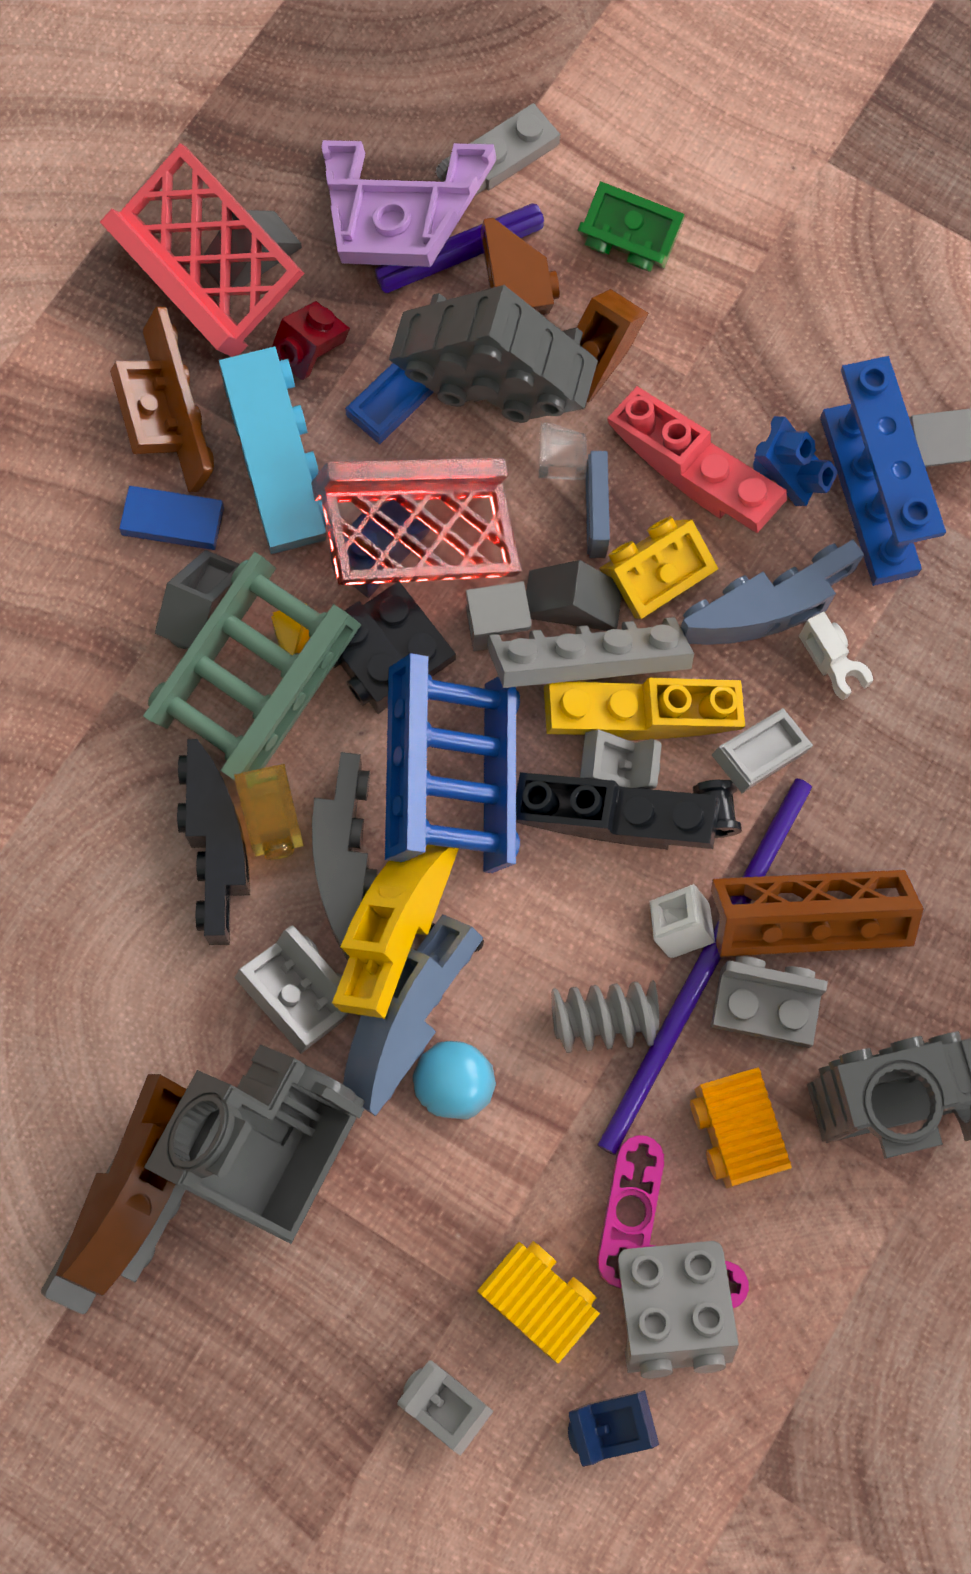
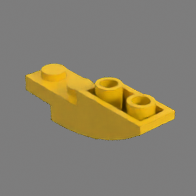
[544,678,745,740]
[332,845,459,1019]

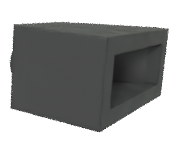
[155,550,240,650]

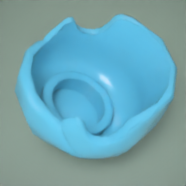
[413,1041,496,1120]

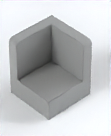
[466,581,531,651]

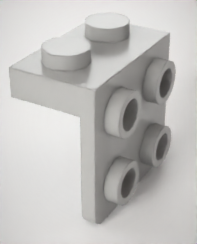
[618,1241,739,1379]

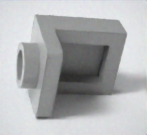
[580,729,662,789]
[397,1360,493,1456]

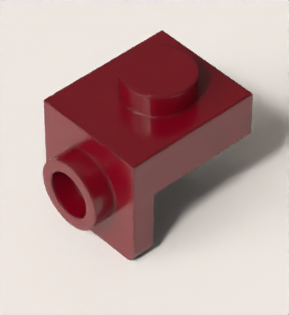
[272,301,350,380]

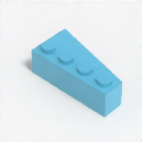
[219,346,333,554]

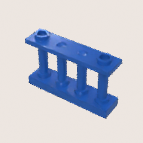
[820,356,946,586]
[385,653,520,873]

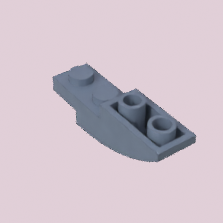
[680,539,864,645]
[343,914,483,1116]

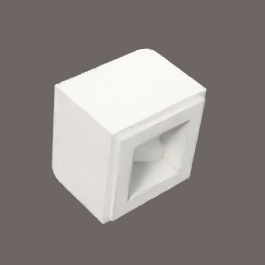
[649,884,715,958]

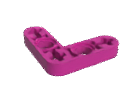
[597,1135,749,1308]

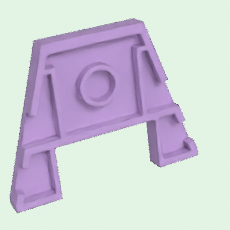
[322,140,496,267]

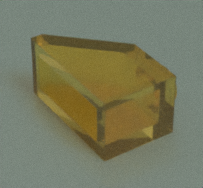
[234,764,304,860]

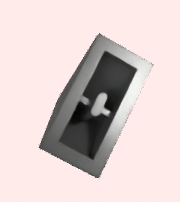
[202,210,302,287]
[526,560,622,631]

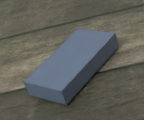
[585,451,610,558]

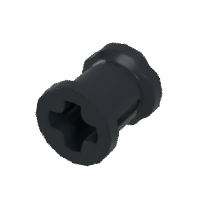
[693,779,742,838]

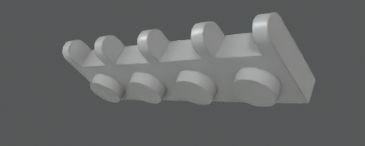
[487,617,694,688]

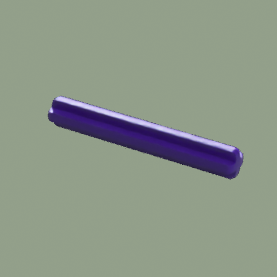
[375,203,544,293]

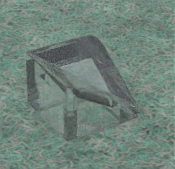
[538,422,587,480]

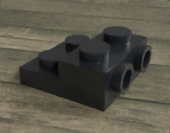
[333,581,456,714]

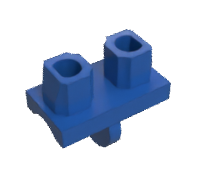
[753,416,837,506]

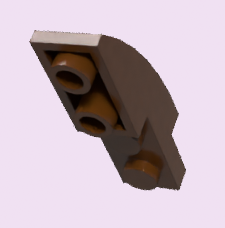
[55,1074,186,1296]

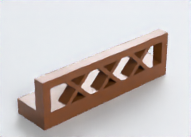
[711,870,924,957]

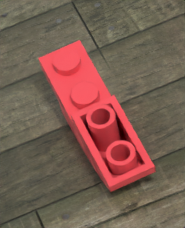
[607,386,787,533]

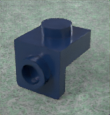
[568,1390,659,1467]

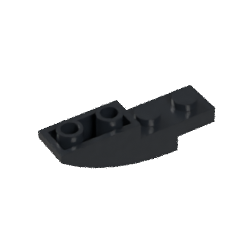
[177,739,250,945]
[516,772,720,850]

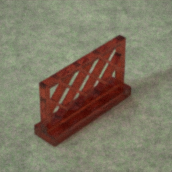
[311,458,521,585]

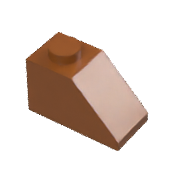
[480,218,560,315]
[576,289,649,403]

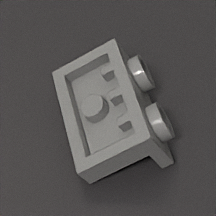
[711,956,828,1048]

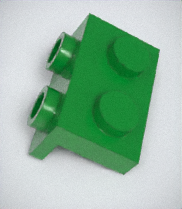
[577,181,685,272]

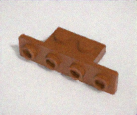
[110,307,214,492]

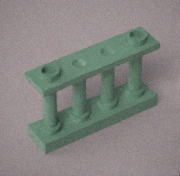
[143,551,361,787]

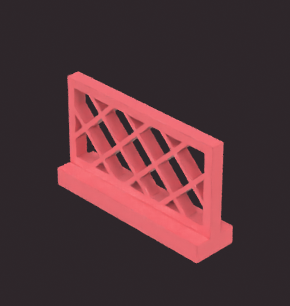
[100,143,305,357]

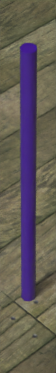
[597,778,812,1155]

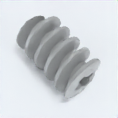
[551,980,659,1053]

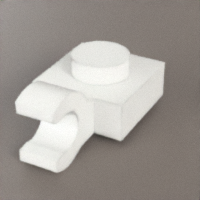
[799,611,873,700]

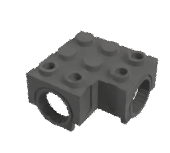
[389,285,598,423]
[807,1031,971,1159]
[144,1044,365,1244]

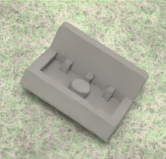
[234,925,349,1054]

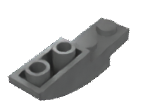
[312,752,377,961]

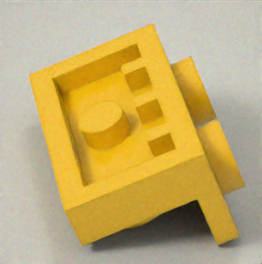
[599,516,719,619]

